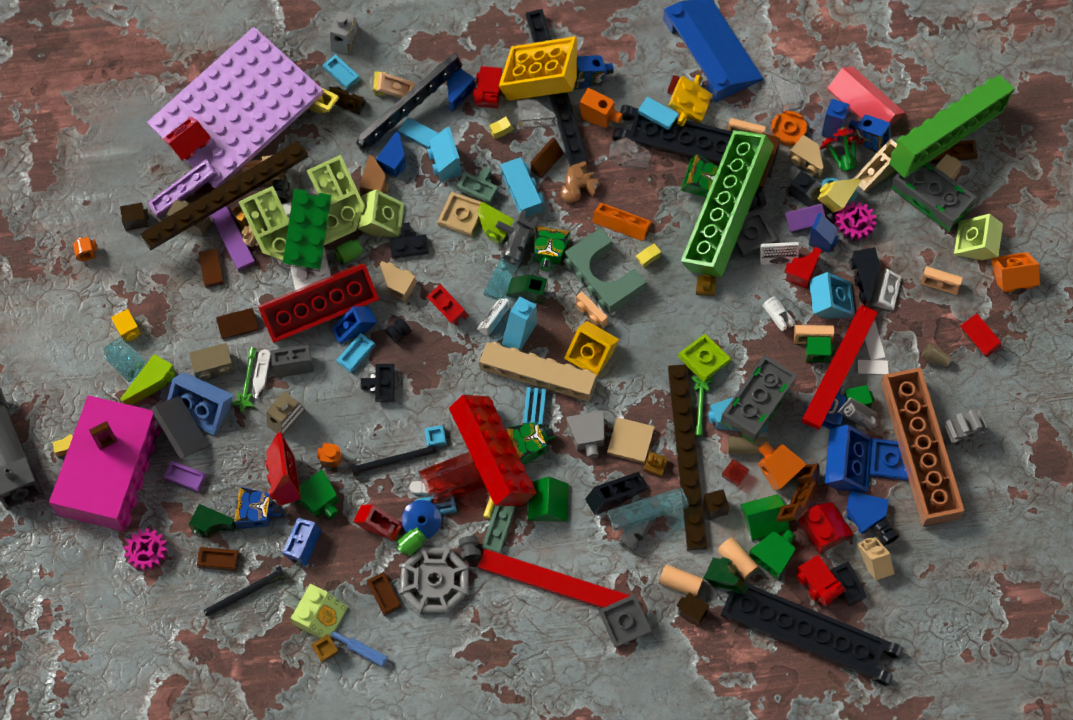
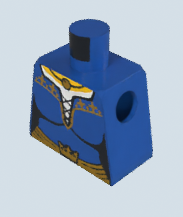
[848,115,891,153]
[234,487,282,529]

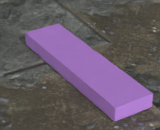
[148,159,217,218]
[210,206,255,271]

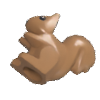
[560,161,600,203]

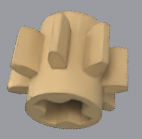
[241,225,259,247]

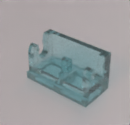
[104,337,145,382]

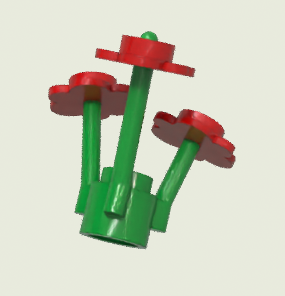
[819,127,864,172]

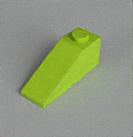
[120,354,176,405]

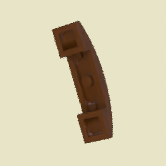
[776,463,820,522]

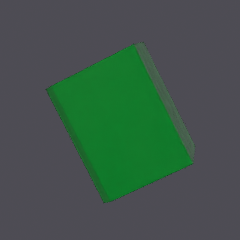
[528,476,569,522]
[740,494,790,541]

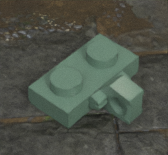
[457,166,498,204]

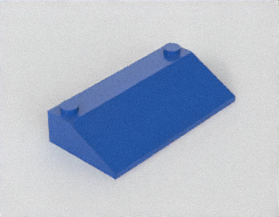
[663,0,763,102]

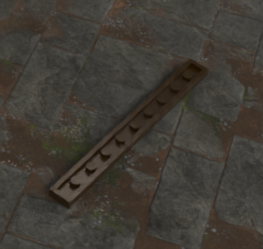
[140,141,308,251]
[668,364,707,550]

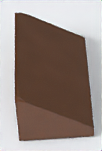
[530,137,563,178]
[216,308,259,339]

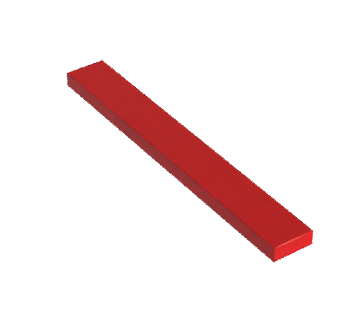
[802,305,878,430]
[478,549,631,608]

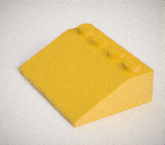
[499,36,577,101]

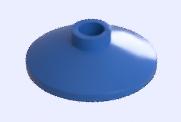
[402,500,441,539]

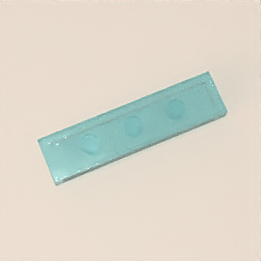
[484,237,532,301]
[607,487,689,531]

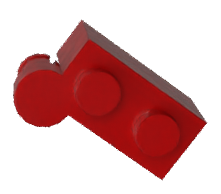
[473,66,503,108]
[797,555,845,606]

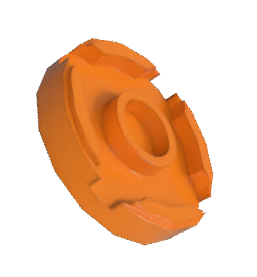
[771,111,808,146]

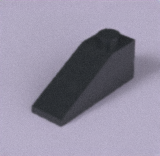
[788,171,838,224]
[585,472,648,515]

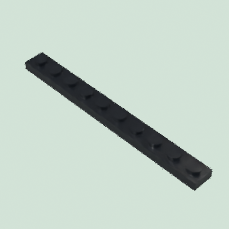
[525,9,588,167]

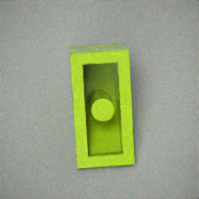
[477,202,515,244]

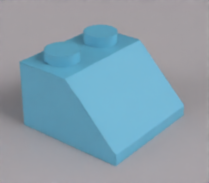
[427,127,461,181]
[810,272,855,319]

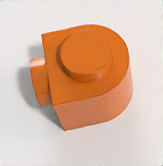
[73,237,98,261]
[317,443,342,468]

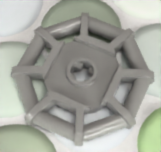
[398,546,470,615]

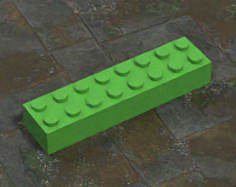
[889,75,1015,178]
[681,130,774,277]

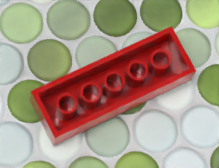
[257,263,379,343]
[449,394,536,506]

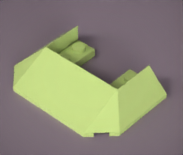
[239,155,365,260]

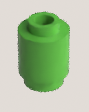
[334,239,363,264]
[397,527,427,556]

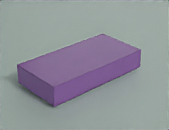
[785,204,825,232]
[163,461,207,493]

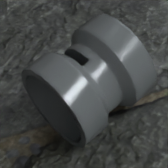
[458,536,481,561]

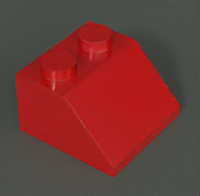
[163,116,211,161]
[798,502,854,554]

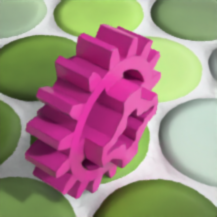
[835,201,876,241]
[124,528,168,572]

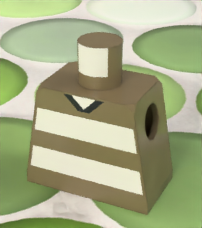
[266,392,305,435]

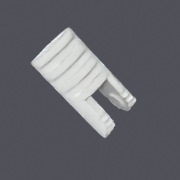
[762,296,795,331]

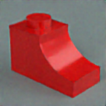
[784,247,822,289]
[353,504,402,541]

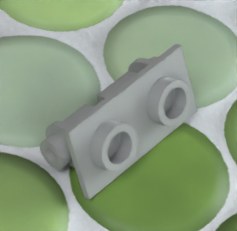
[838,397,878,429]

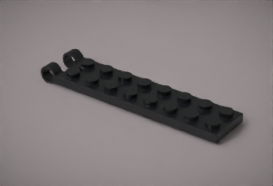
[612,105,780,178]
[720,582,904,686]

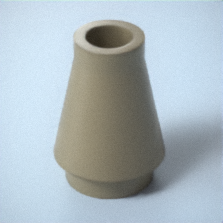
[921,343,952,367]

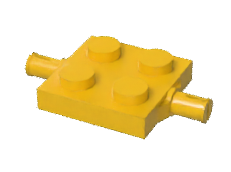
[668,75,713,126]

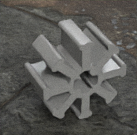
[945,409,989,445]

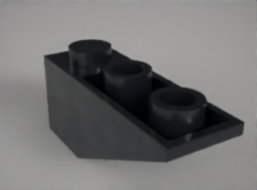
[849,247,880,308]

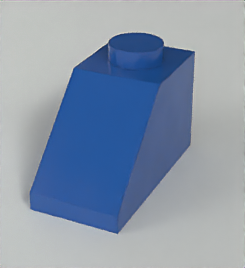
[447,68,476,112]
[376,131,406,178]
[808,213,839,253]
[332,306,377,344]

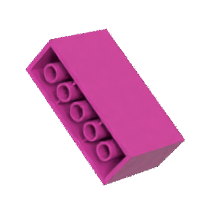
[49,395,162,532]

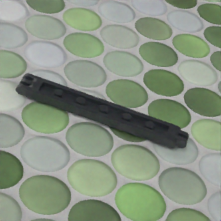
[356,53,463,150]

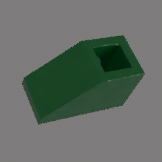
[506,274,548,305]

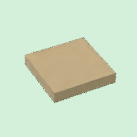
[437,192,486,237]
[607,417,655,464]

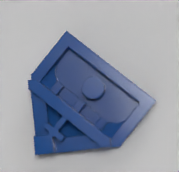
[846,491,889,534]

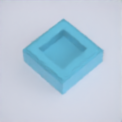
[425,425,447,447]

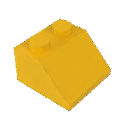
[564,321,620,377]

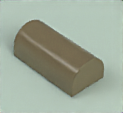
[727,437,768,455]

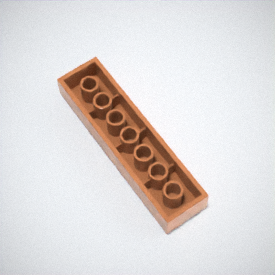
[881,367,964,527]

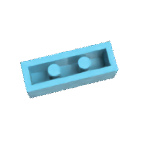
[500,157,544,217]

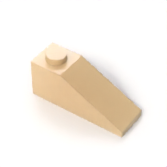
[853,139,897,192]

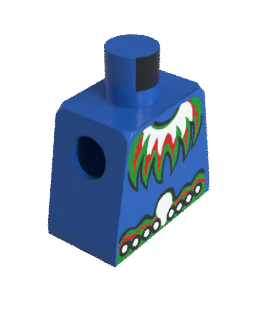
[573,55,614,90]

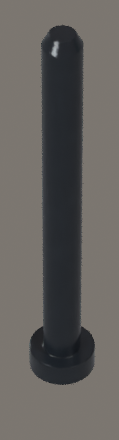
[350,446,436,477]
[204,566,286,616]

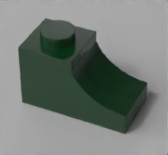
[188,504,236,538]
[704,557,748,594]

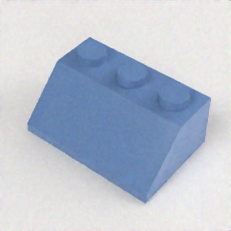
[167,372,234,435]

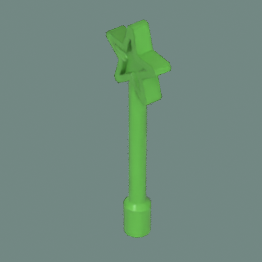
[232,347,257,414]
[691,377,713,437]

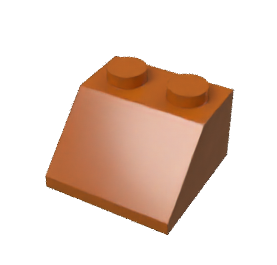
[991,252,1040,292]

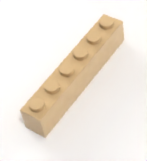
[479,342,596,402]

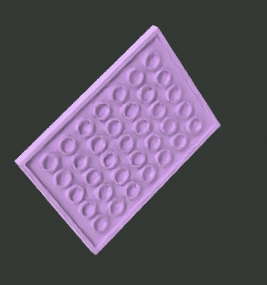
[147,27,325,189]

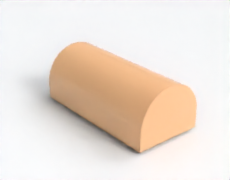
[727,118,766,134]
[920,266,963,295]
[794,325,834,344]
[718,537,759,580]
[659,564,704,597]

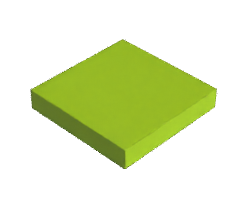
[677,334,732,382]

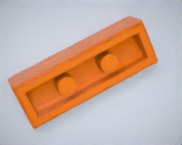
[592,203,652,241]

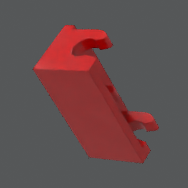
[427,284,469,326]
[960,313,1001,357]

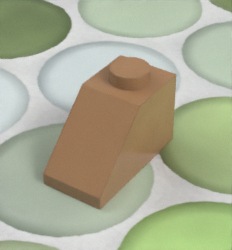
[359,155,389,196]

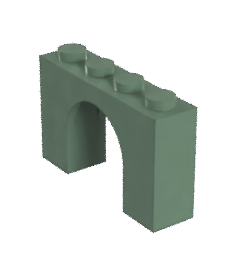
[564,228,646,314]

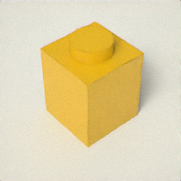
[111,309,141,343]

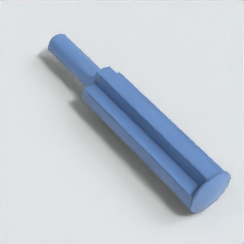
[331,631,388,667]

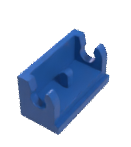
[282,518,322,566]

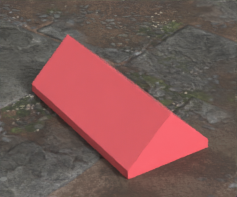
[827,66,905,126]

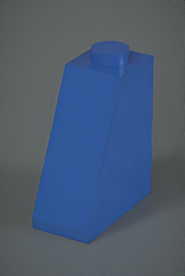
[821,99,851,141]

